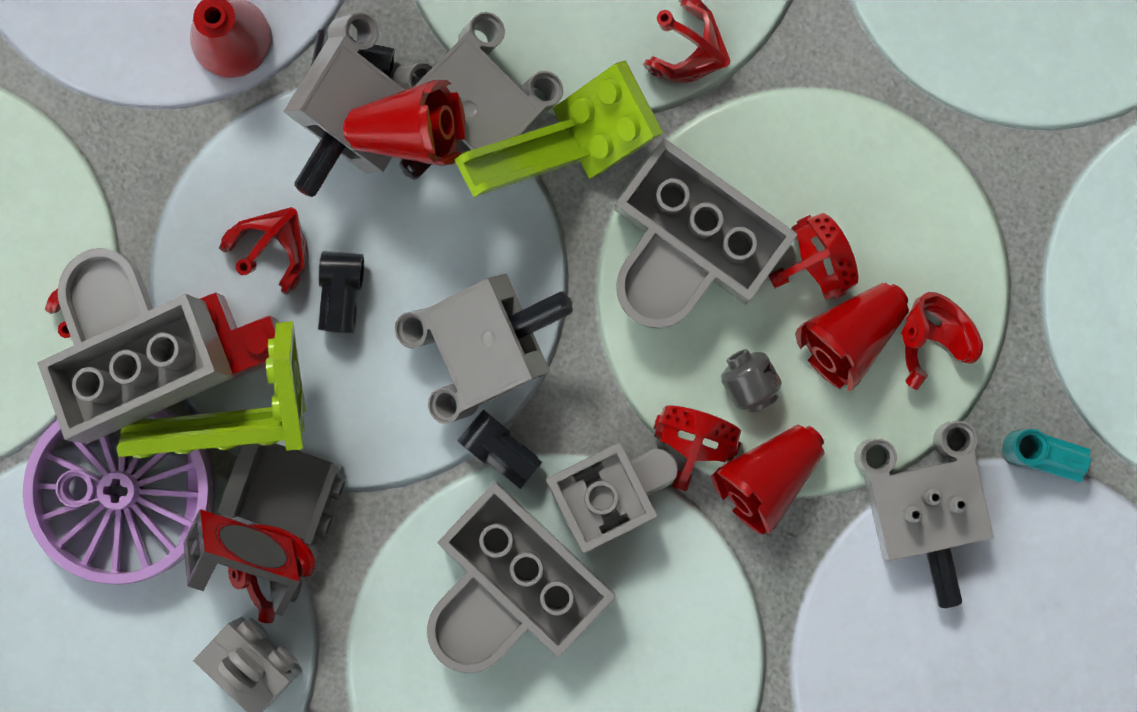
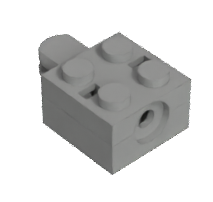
[546,442,677,554]
[193,617,301,712]

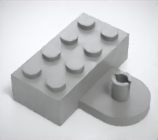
[614,138,798,328]
[37,248,233,444]
[427,481,616,673]

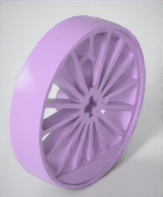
[23,408,215,585]

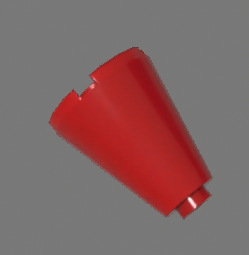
[190,0,272,78]
[343,80,466,166]
[795,283,909,391]
[711,425,825,535]

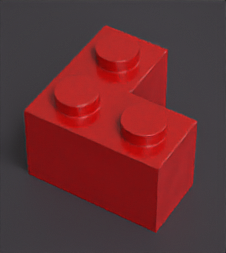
[200,292,278,386]

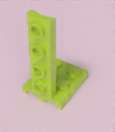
[454,60,664,197]
[117,321,306,458]

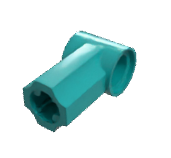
[1002,429,1091,483]

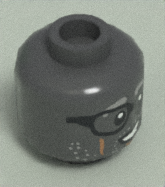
[721,349,782,412]

